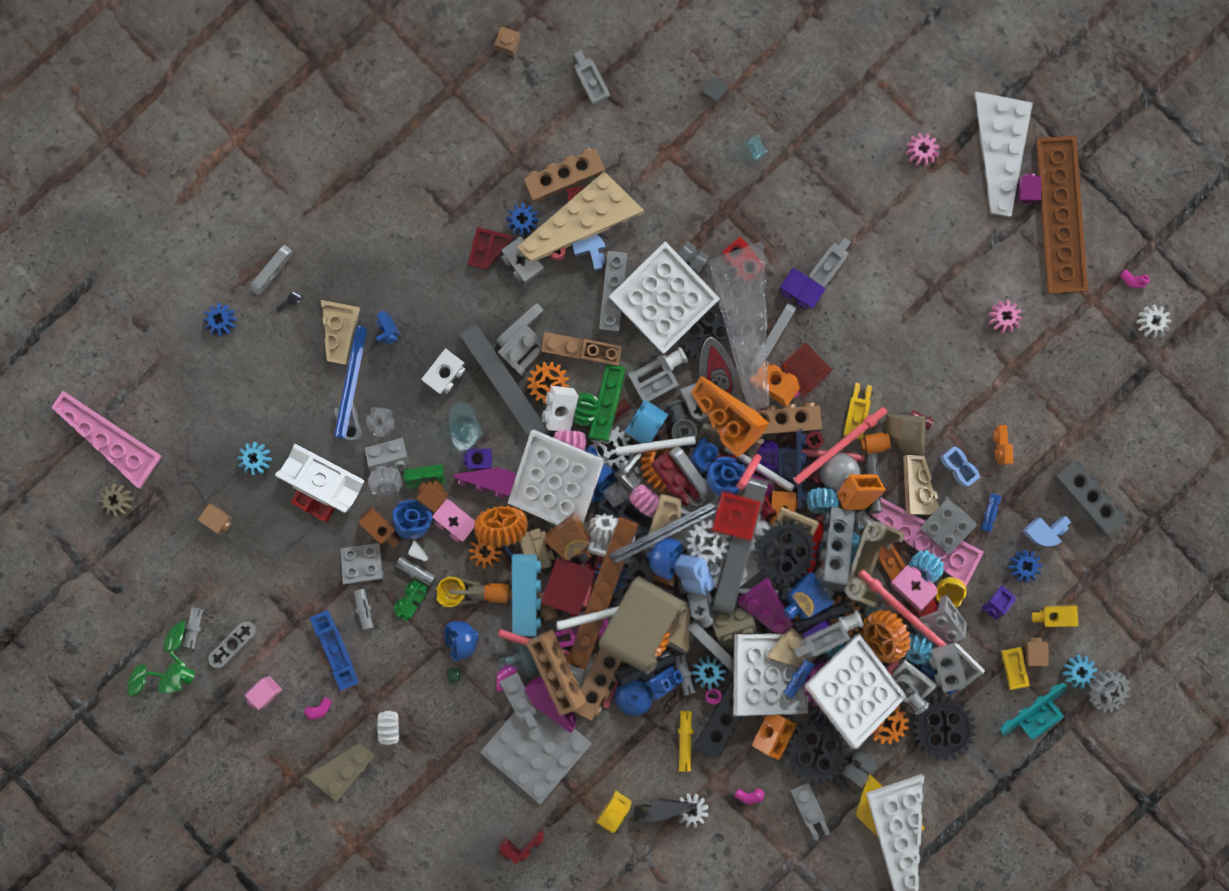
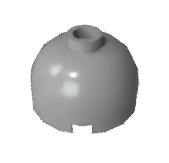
[820,452,860,491]

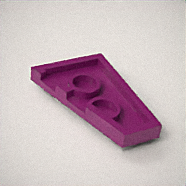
[738,578,793,634]

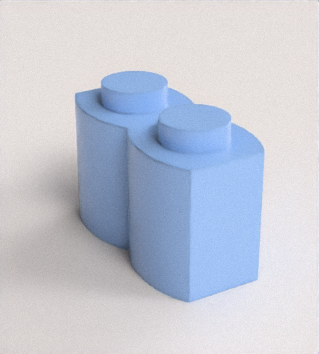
[940,447,980,487]
[675,555,714,596]

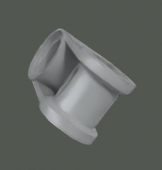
[680,383,707,422]
[334,403,362,442]
[687,593,714,628]

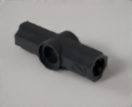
[614,648,675,687]

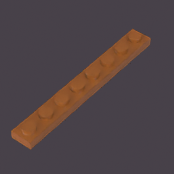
[568,517,639,670]

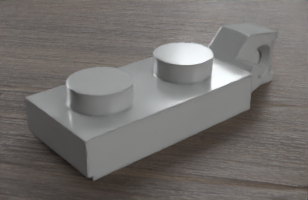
[574,50,610,105]
[808,238,851,287]
[794,621,850,658]
[500,672,538,728]

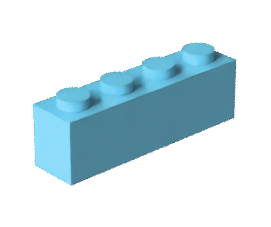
[512,554,541,636]

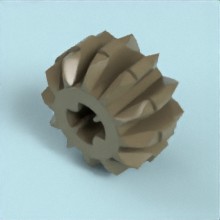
[98,484,133,517]

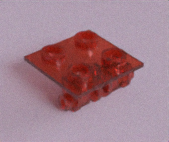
[779,342,832,397]

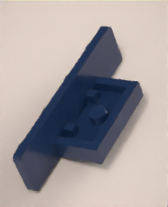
[778,428,807,509]

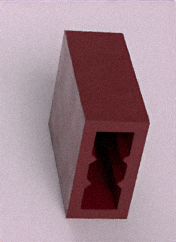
[541,556,595,616]

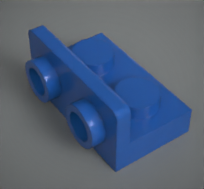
[376,311,401,345]

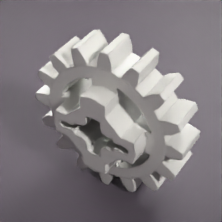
[589,426,630,467]
[686,520,730,563]

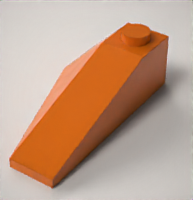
[691,376,769,457]

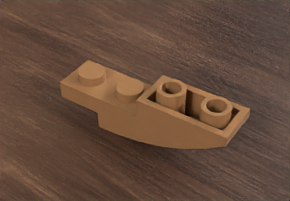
[540,332,622,366]

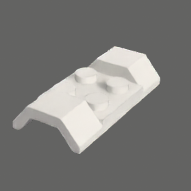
[275,444,364,513]

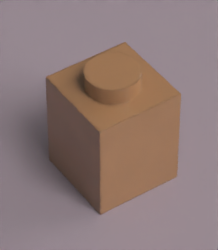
[494,27,520,57]
[198,504,232,533]
[1024,637,1049,666]

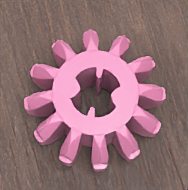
[906,133,939,167]
[988,300,1022,333]
[554,430,586,451]
[629,484,660,517]

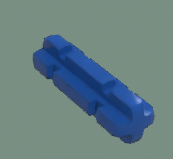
[981,494,1001,532]

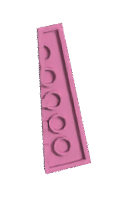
[52,391,162,488]
[869,498,984,586]

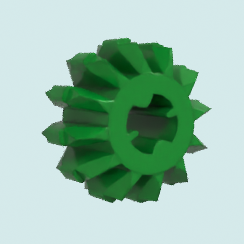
[573,392,598,426]

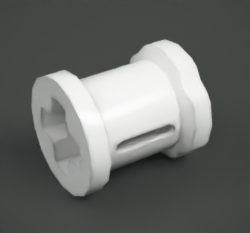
[663,347,688,371]
[838,610,864,633]

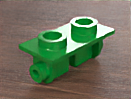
[403,464,445,489]
[393,579,428,621]

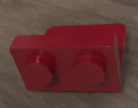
[498,827,544,864]

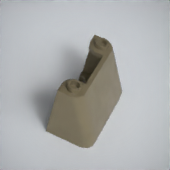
[845,521,905,608]
[599,577,687,674]

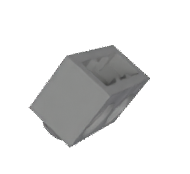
[929,643,967,693]

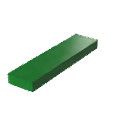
[589,364,626,442]

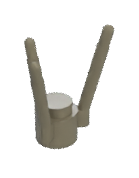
[439,575,485,609]

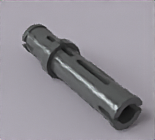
[865,453,882,514]

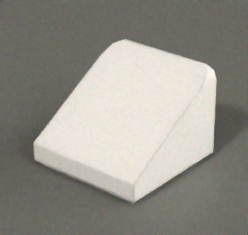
[408,540,429,562]

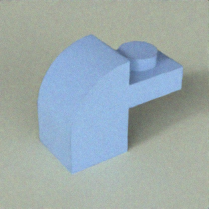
[572,234,605,272]
[1022,516,1071,546]

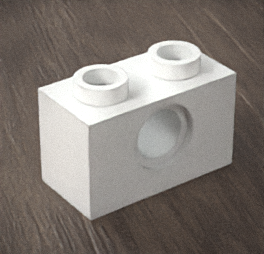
[421,348,466,395]
[542,386,578,431]

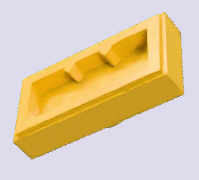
[1001,647,1030,690]

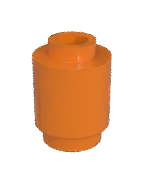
[861,432,891,454]
[484,583,512,604]

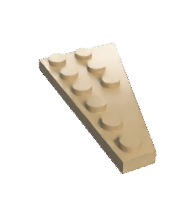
[517,172,645,263]

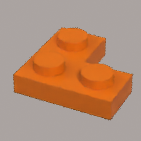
[993,425,1014,466]

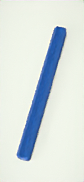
[334,326,367,439]

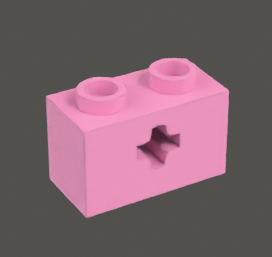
[432,499,475,542]
[890,565,938,612]
[245,676,282,710]

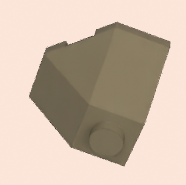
[885,414,926,456]

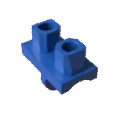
[689,437,719,473]
[646,666,683,700]

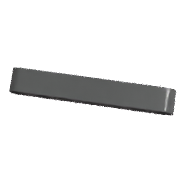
[459,323,550,436]
[712,477,768,615]

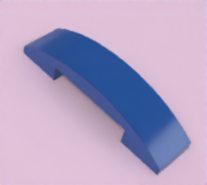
[310,610,359,691]

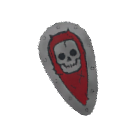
[700,337,740,397]

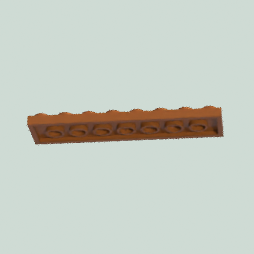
[1036,136,1088,294]

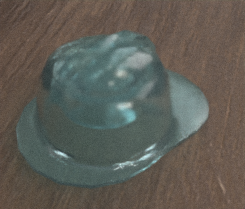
[449,402,481,450]

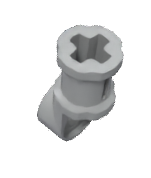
[896,674,929,715]

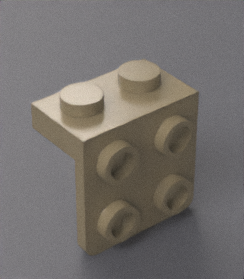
[712,606,757,652]

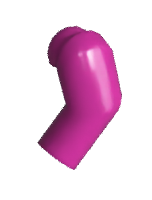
[734,788,765,805]

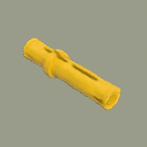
[678,710,693,772]

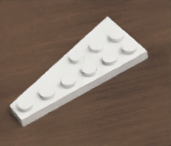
[974,92,1033,218]
[866,774,924,891]

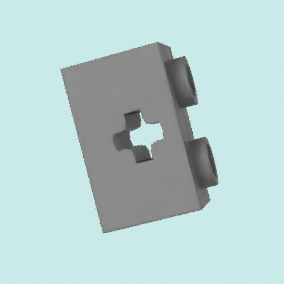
[501,236,544,284]

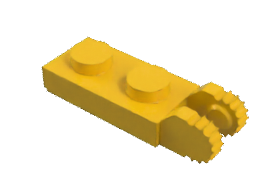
[843,382,872,440]

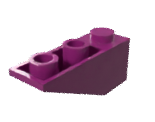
[453,467,517,499]
[525,676,577,733]

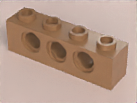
[524,148,605,203]
[750,403,822,435]
[526,629,586,716]
[573,648,625,721]

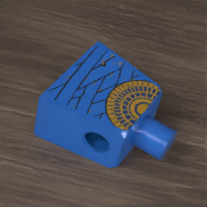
[784,572,835,620]

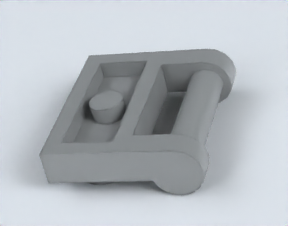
[498,324,542,376]
[627,355,679,402]

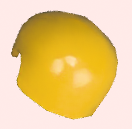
[436,576,466,608]
[935,577,967,607]

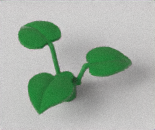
[127,621,195,697]

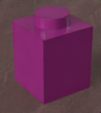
[1017,173,1041,203]

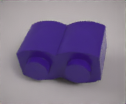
[779,268,825,311]

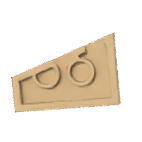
[321,300,360,365]
[903,455,939,516]
[644,494,682,553]

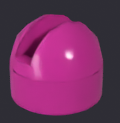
[705,688,721,705]

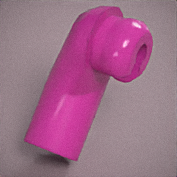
[1119,269,1150,288]
[496,665,517,691]
[304,697,333,720]

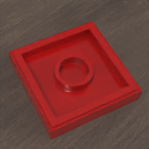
[712,492,761,541]

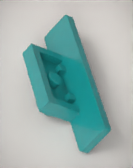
[1000,683,1067,741]

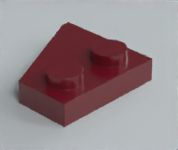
[467,227,513,270]

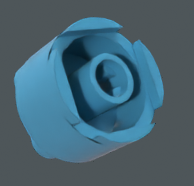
[624,400,668,444]

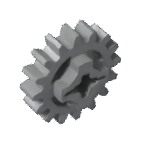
[1088,669,1131,713]

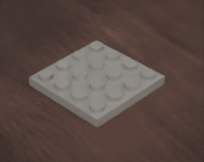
[480,708,592,804]

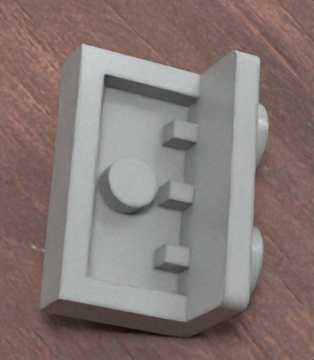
[365,438,410,477]
[614,452,644,492]

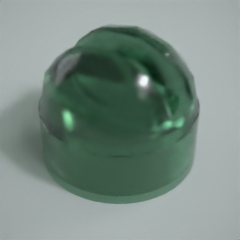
[446,668,462,685]

